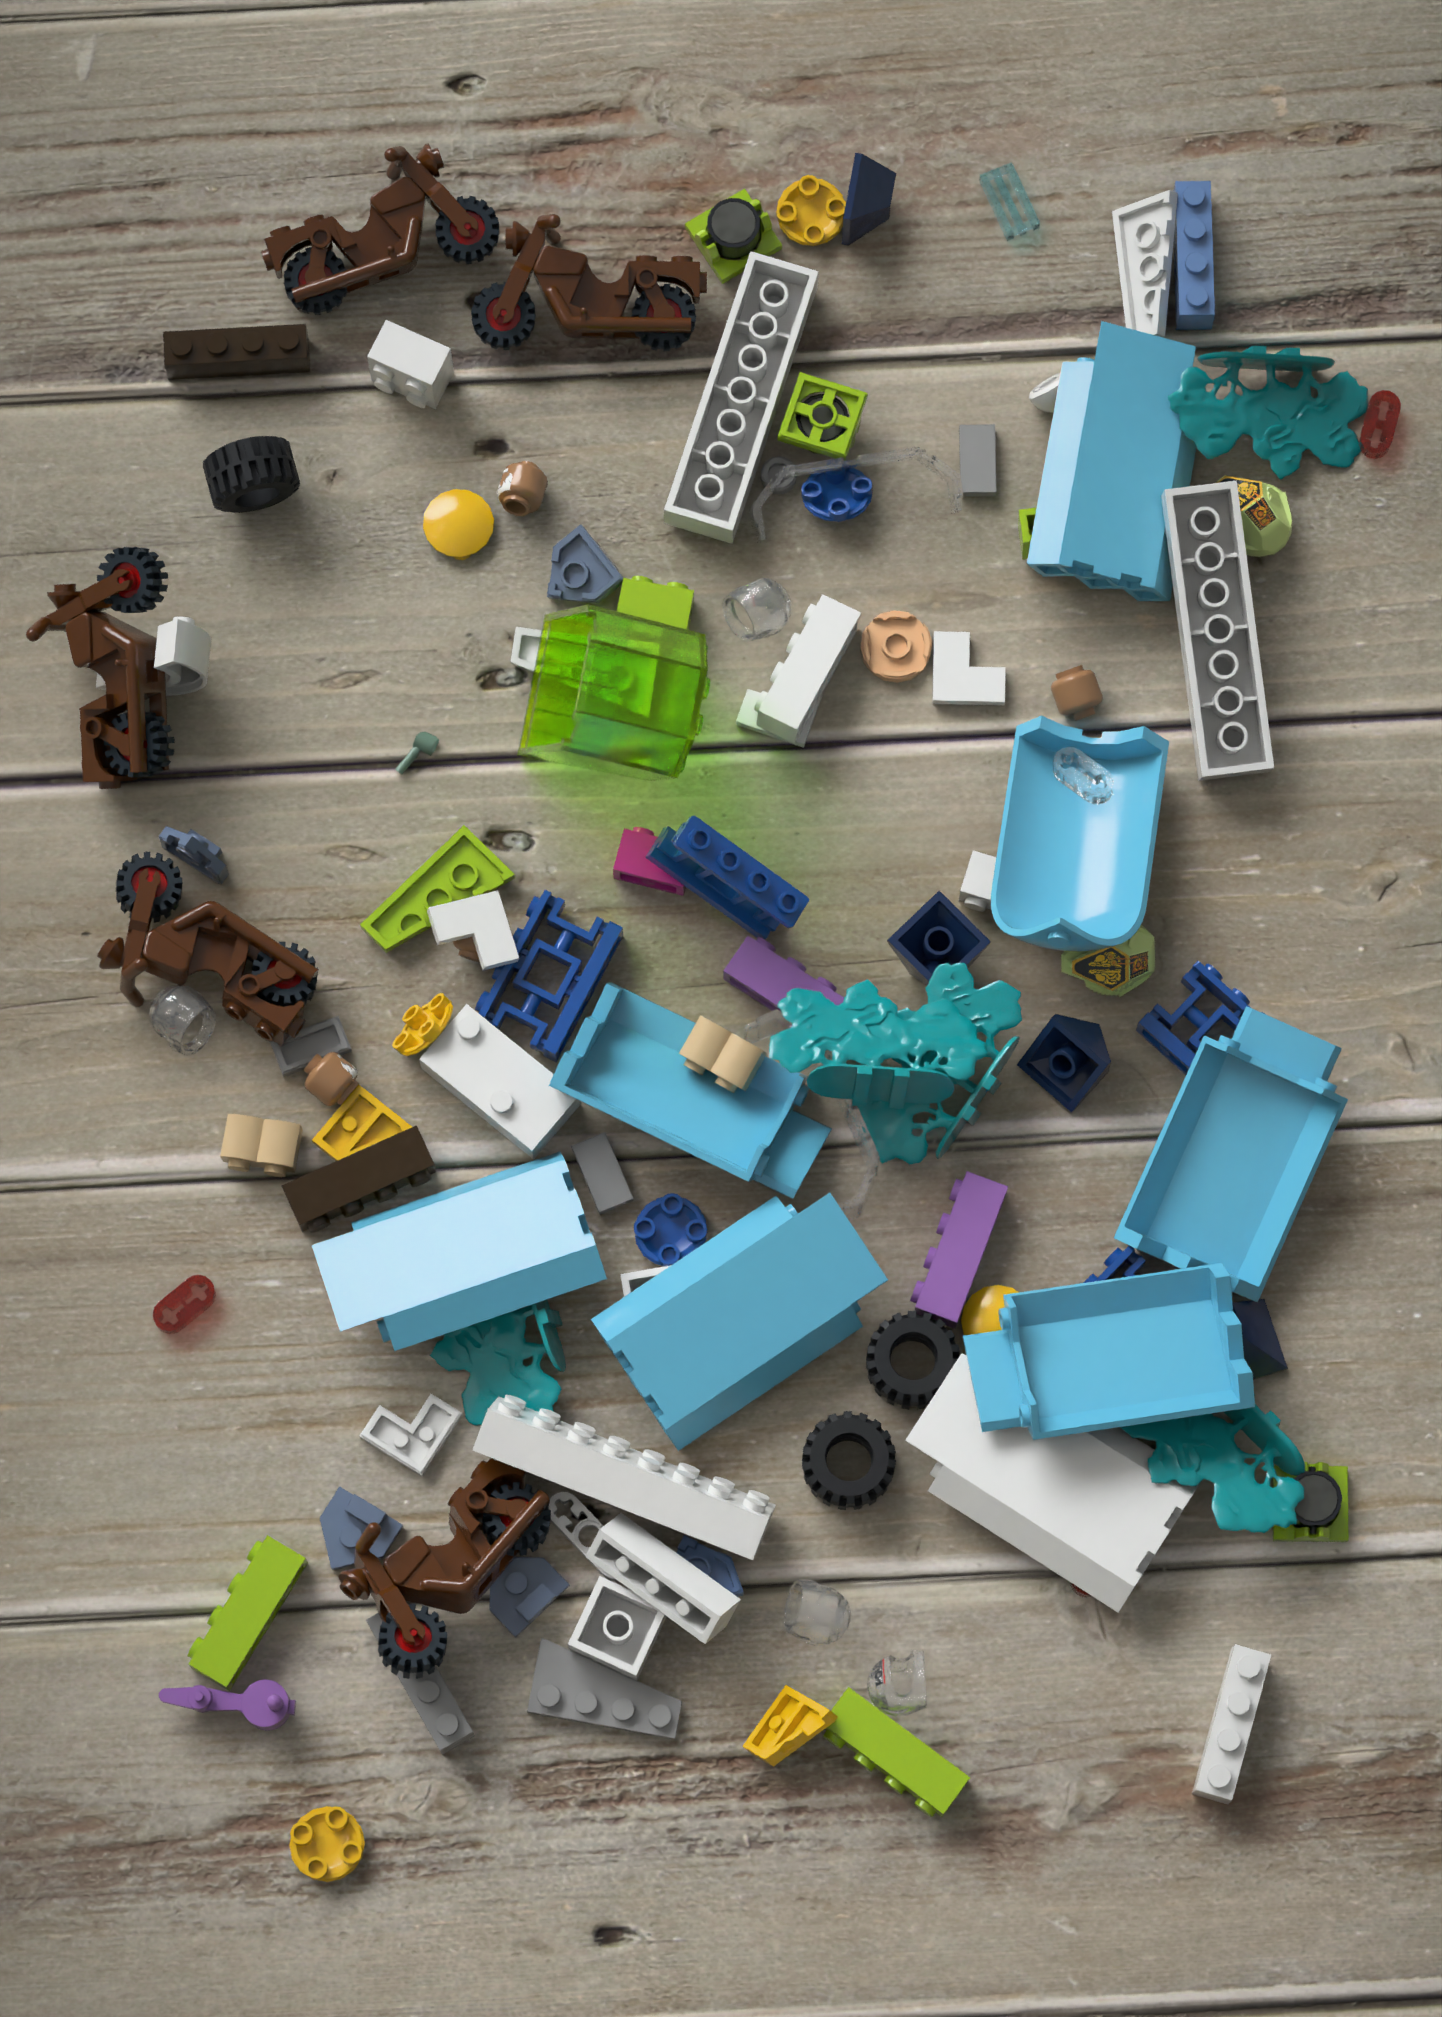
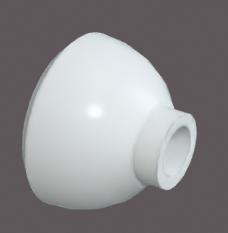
[1029,372,1061,413]

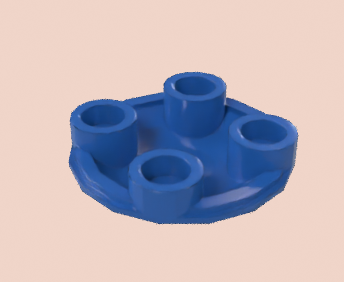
[801,459,873,522]
[634,1193,708,1266]

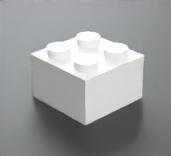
[367,320,454,409]
[568,1576,667,1681]

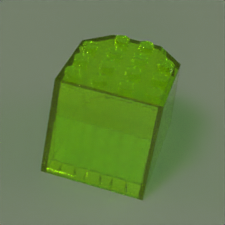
[517,604,710,781]

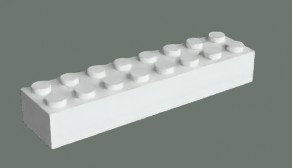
[664,251,819,544]
[1161,481,1274,781]
[473,1395,776,1560]

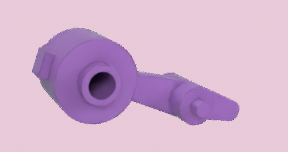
[159,1679,296,1731]

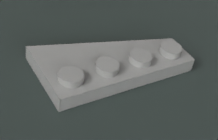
[527,1637,682,1740]

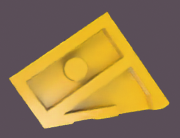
[312,1084,412,1161]
[742,1685,838,1767]

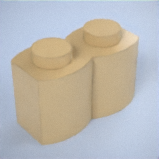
[679,1015,767,1093]
[220,1114,303,1177]

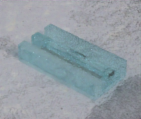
[979,162,1040,241]

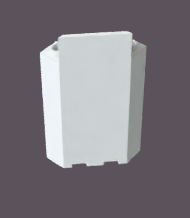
[905,1353,1201,1613]

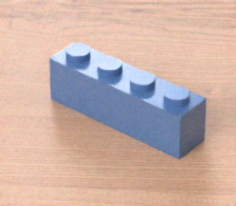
[1173,181,1215,330]

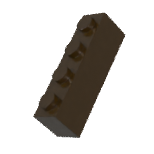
[163,324,310,380]
[282,1125,436,1233]

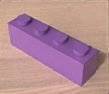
[723,936,844,1024]
[910,1171,1008,1329]

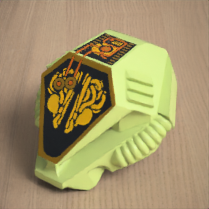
[1215,475,1292,557]
[1061,925,1155,997]

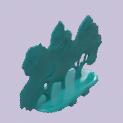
[1168,346,1368,480]
[856,963,1022,1165]
[769,979,989,1109]
[430,1300,566,1426]
[1120,1394,1305,1533]

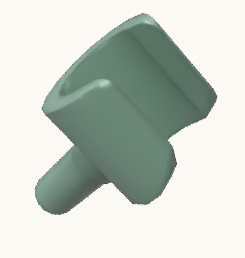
[395,732,439,775]

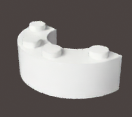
[96,616,211,696]

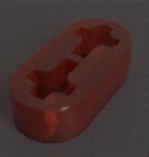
[1359,390,1401,459]
[153,1275,216,1334]

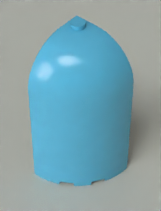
[991,715,1169,951]

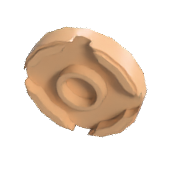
[860,610,932,683]

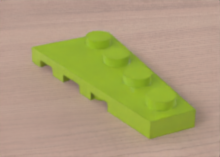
[360,825,516,953]

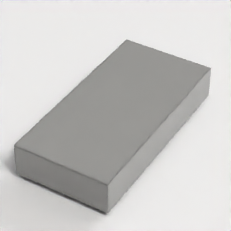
[959,424,997,497]
[270,1016,352,1077]
[571,1132,633,1215]

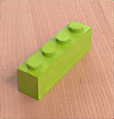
[187,1535,308,1691]
[823,1687,970,1817]

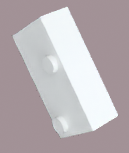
[419,1004,581,1160]

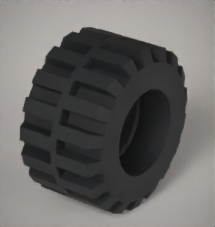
[203,436,300,513]
[866,1311,960,1410]
[802,1411,896,1510]

